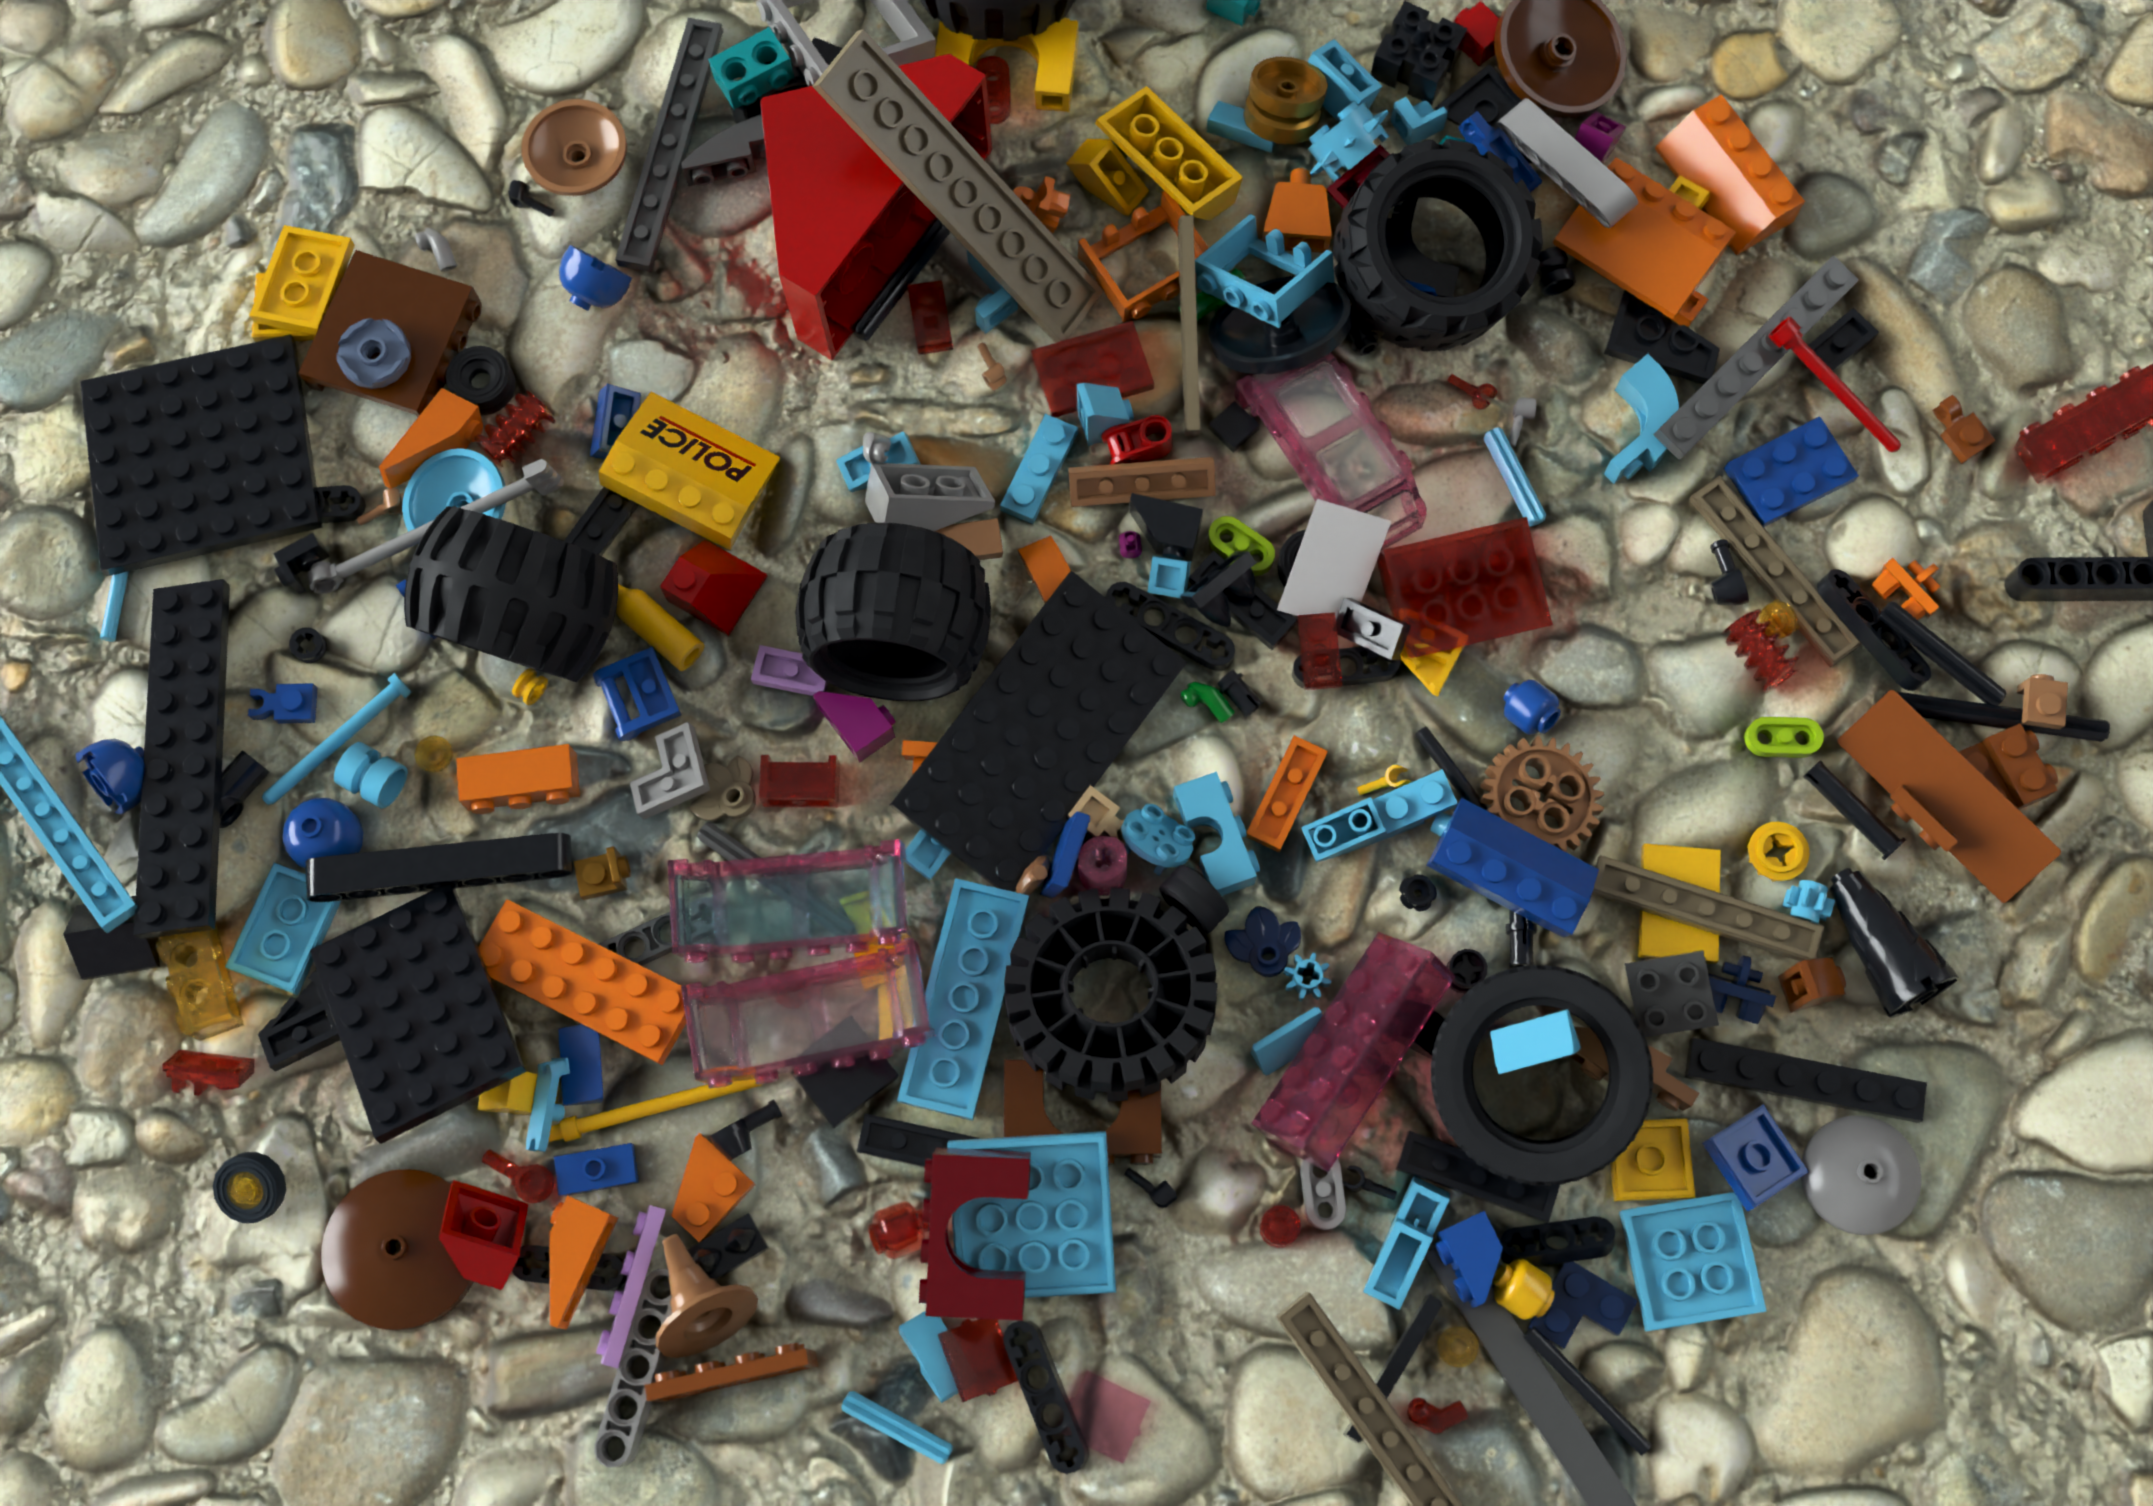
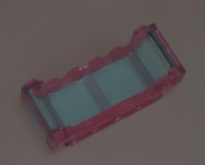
[668,839,912,963]

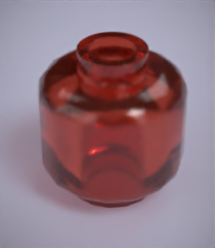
[868,1201,929,1259]

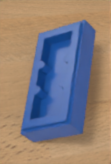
[554,1143,639,1197]

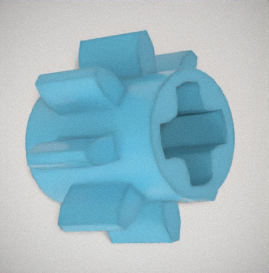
[1782,880,1835,924]
[1283,953,1331,1002]

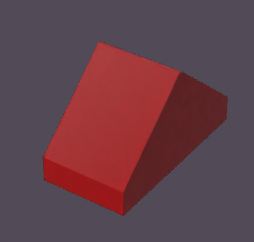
[760,54,993,361]

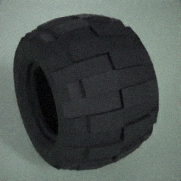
[795,523,991,701]

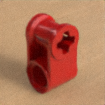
[1101,415,1173,465]

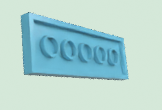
[897,878,1030,1121]

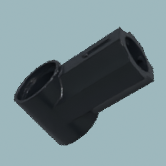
[220,750,269,828]

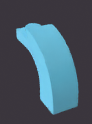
[1604,354,1679,484]

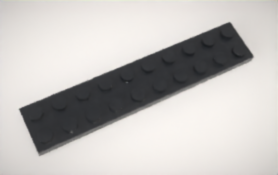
[134,579,230,939]

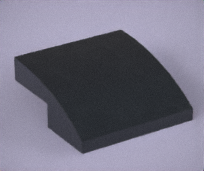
[787,1015,899,1128]

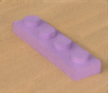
[596,1205,666,1369]

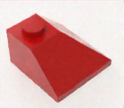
[660,540,768,636]
[439,1180,529,1290]

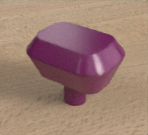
[1119,531,1142,558]

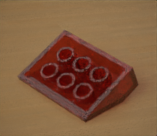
[1377,517,1553,658]

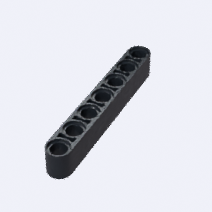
[305,833,573,902]

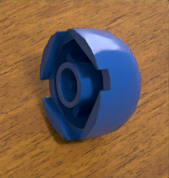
[559,245,632,311]
[76,739,145,815]
[282,798,364,869]

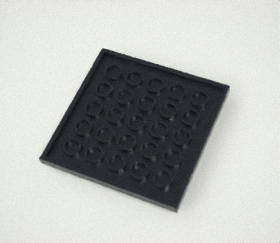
[80,334,323,576]

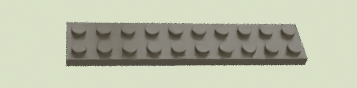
[812,29,1104,344]

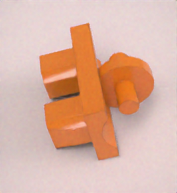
[1013,176,1070,233]
[1871,558,1941,620]

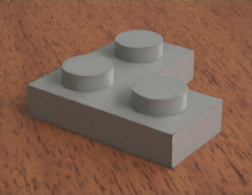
[630,722,710,820]

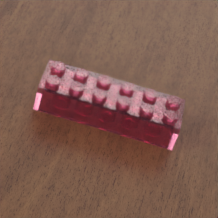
[1251,932,1455,1172]

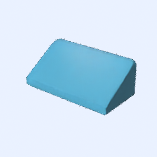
[1206,101,1275,153]
[1250,1007,1329,1075]
[1490,1009,1581,1074]

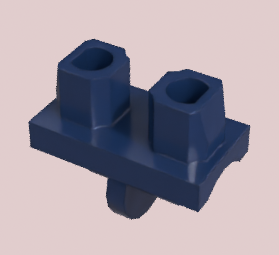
[1708,955,1776,1024]

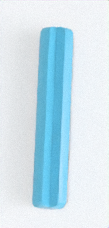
[1484,427,1546,527]
[841,1391,953,1464]

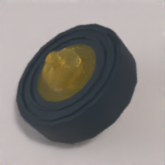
[212,1152,286,1224]

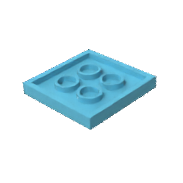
[1619,1192,1767,1332]

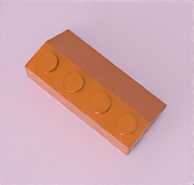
[1655,94,1805,255]

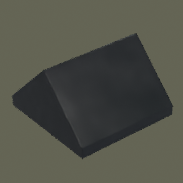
[63,895,160,980]

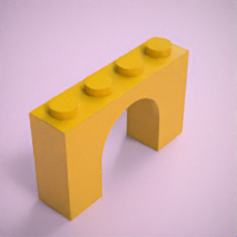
[935,18,1079,112]

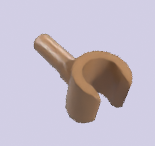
[977,342,1007,391]
[357,488,404,526]

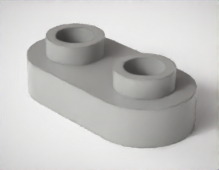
[1300,1150,1346,1231]

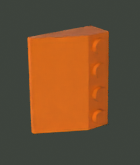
[1552,157,1736,320]

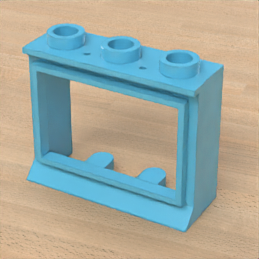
[1195,214,1335,328]

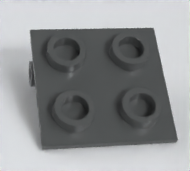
[1625,950,1719,1037]

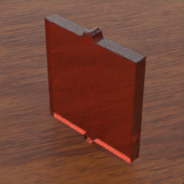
[938,1319,1018,1403]

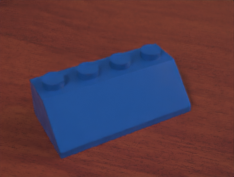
[1426,798,1599,938]

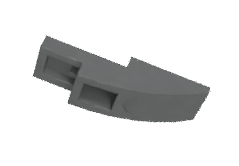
[681,115,766,186]

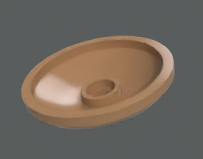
[521,99,627,196]

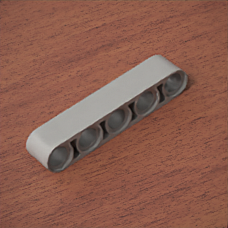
[1497,98,1638,228]
[594,1269,672,1467]

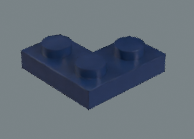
[1527,1262,1638,1350]

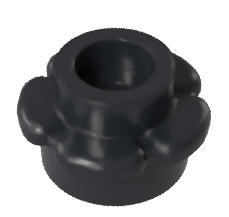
[1399,874,1437,912]

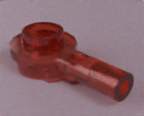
[482,1149,554,1204]

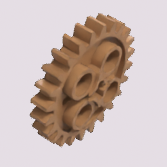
[1479,736,1604,852]

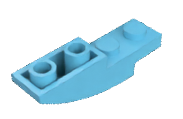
[1301,769,1458,863]

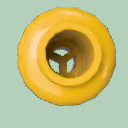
[1492,1259,1555,1320]

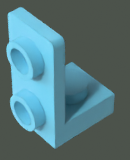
[966,249,1018,334]

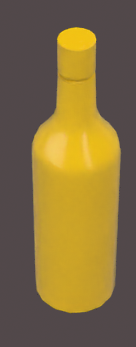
[616,583,705,671]

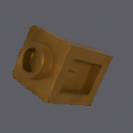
[573,846,631,900]

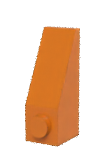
[379,388,483,489]
[550,1195,618,1330]

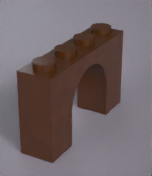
[1004,1060,1162,1165]

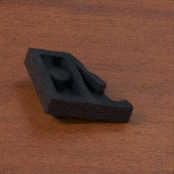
[258,971,340,1072]

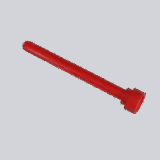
[1768,316,1901,453]

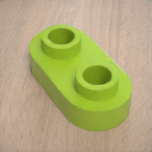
[1208,516,1275,576]
[1744,717,1824,758]

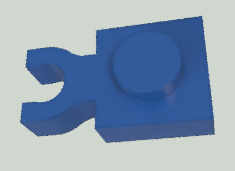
[248,683,318,724]

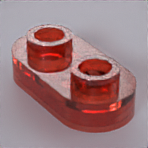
[975,56,1011,124]

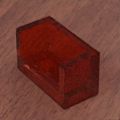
[759,755,840,808]

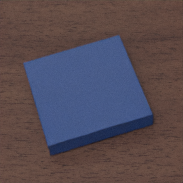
[1040,811,1091,899]
[1702,1104,1809,1212]

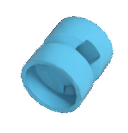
[334,742,408,809]

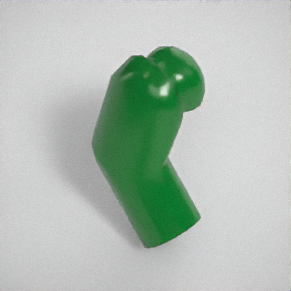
[1180,681,1235,723]

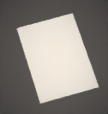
[1277,499,1391,626]

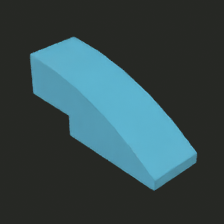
[1363,1176,1450,1310]

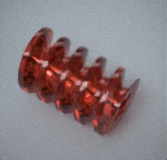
[474,390,556,468]
[1721,608,1800,693]

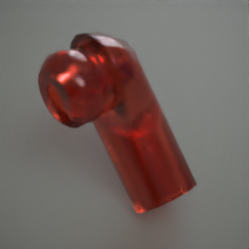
[1407,1397,1469,1434]

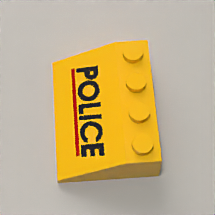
[598,391,780,551]

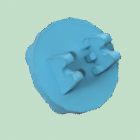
[1121,804,1195,876]

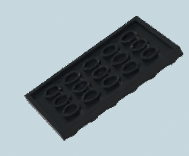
[310,883,527,1144]

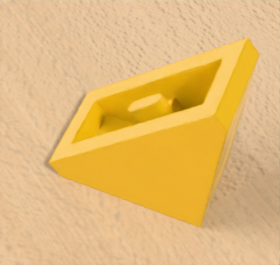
[477,1072,561,1115]

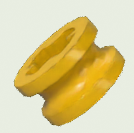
[512,668,548,706]

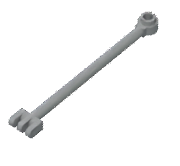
[308,459,564,594]

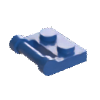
[592,647,682,742]

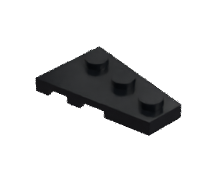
[1604,289,1720,384]

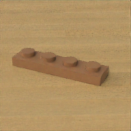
[1068,457,1216,507]

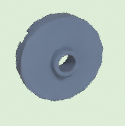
[337,318,411,389]

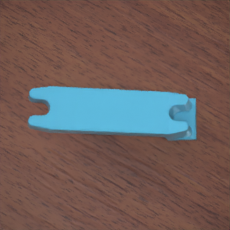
[526,1058,570,1152]

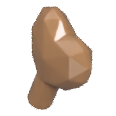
[1016,856,1051,895]

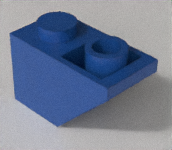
[1435,1211,1503,1308]

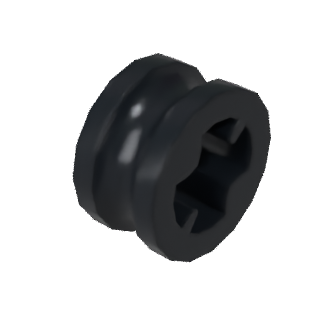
[289,628,326,663]

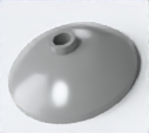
[1801,1115,1921,1235]

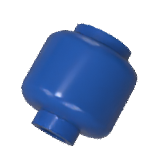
[1503,680,1561,735]

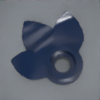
[1224,906,1301,978]

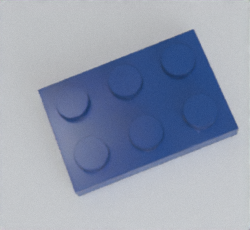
[1724,417,1859,527]

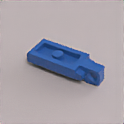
[1458,111,1542,193]

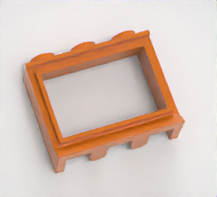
[1078,191,1209,323]

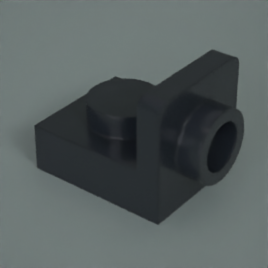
[273,533,330,594]

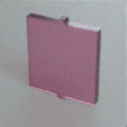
[1061,1371,1151,1463]

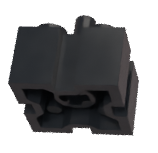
[1371,1,1467,105]

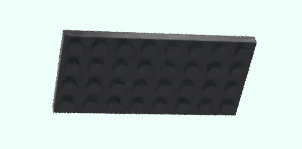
[889,571,1187,892]

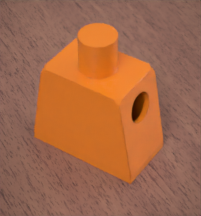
[1262,168,1331,253]

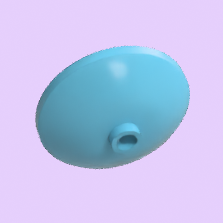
[402,448,506,544]

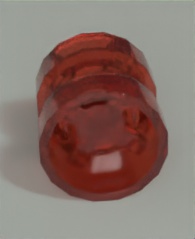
[1259,1205,1301,1248]

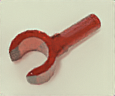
[1447,374,1498,410]

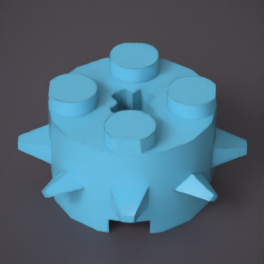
[1308,101,1389,182]

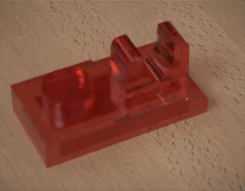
[907,280,953,355]
[1297,612,1342,690]
[163,1049,255,1096]

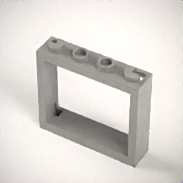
[756,0,936,87]

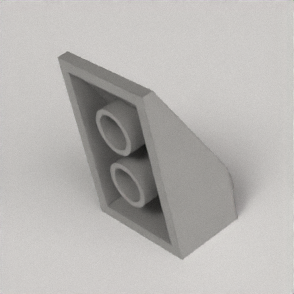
[865,463,995,531]

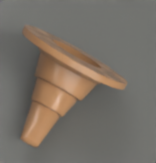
[656,1234,758,1358]

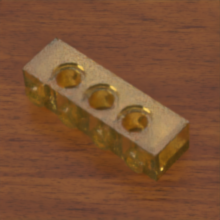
[156,921,244,1041]

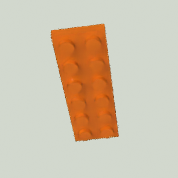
[478,899,701,1066]

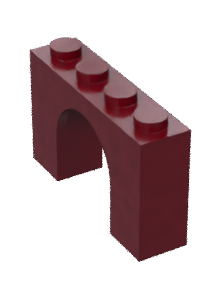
[919,1148,1031,1321]

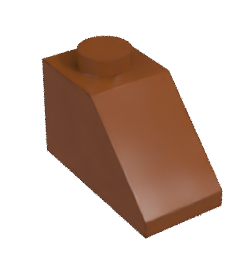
[1778,957,1846,1013]

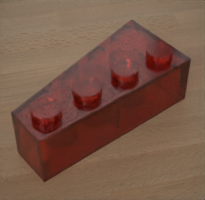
[2014,364,2153,484]

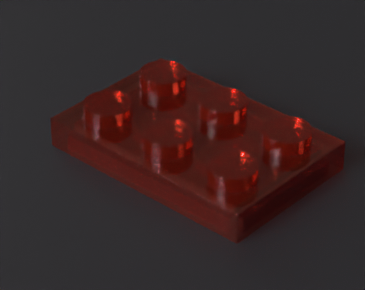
[1031,321,1154,418]

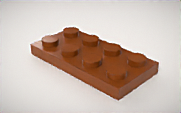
[644,1342,819,1402]

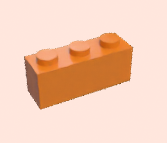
[456,744,580,814]

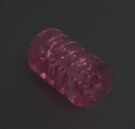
[1079,836,1127,896]

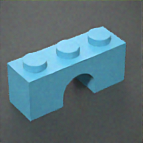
[1173,772,1260,896]

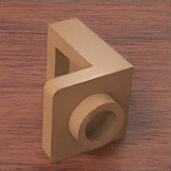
[2017,674,2068,730]

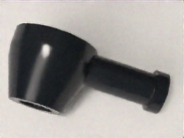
[1710,539,1749,606]
[709,1099,782,1160]

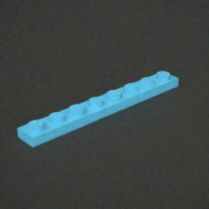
[0,714,137,933]

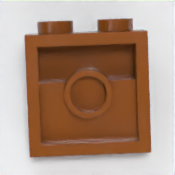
[1959,723,2058,810]

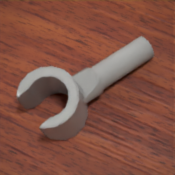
[1508,398,1536,447]

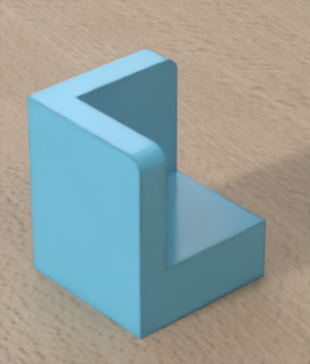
[1390,97,1448,145]

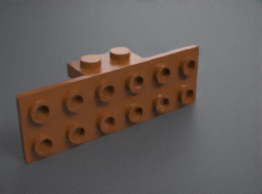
[1837,690,2061,903]

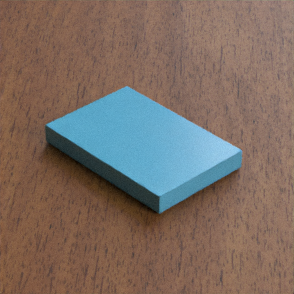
[225,863,341,995]

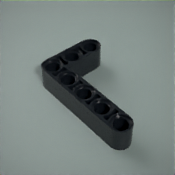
[2004,500,2153,602]

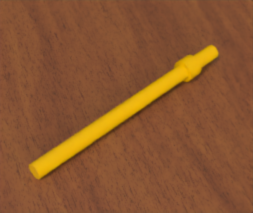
[548,1071,762,1143]

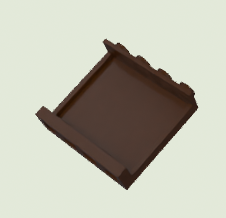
[298,250,482,418]

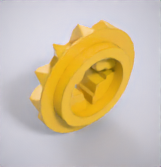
[1747,822,1810,882]

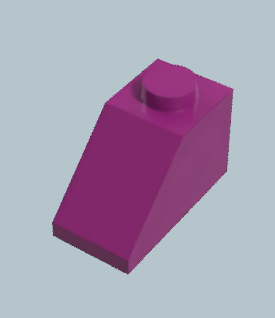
[1574,111,1626,164]
[813,691,896,763]

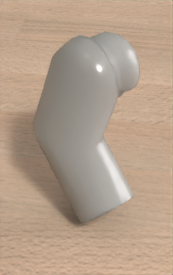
[415,228,457,272]
[863,432,891,463]

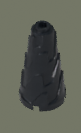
[1829,868,1959,1018]

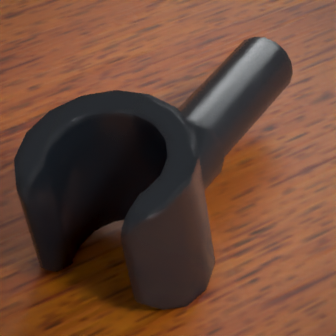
[508,180,554,217]
[1342,1165,1397,1200]
[1124,1167,1177,1208]

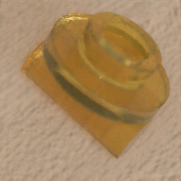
[1759,599,1801,639]

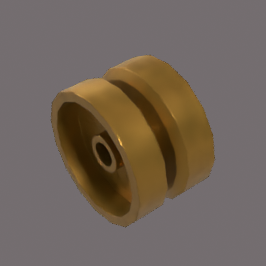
[1243,57,1328,144]

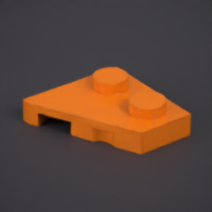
[671,1133,756,1242]

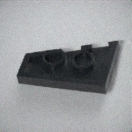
[1435,64,1532,164]

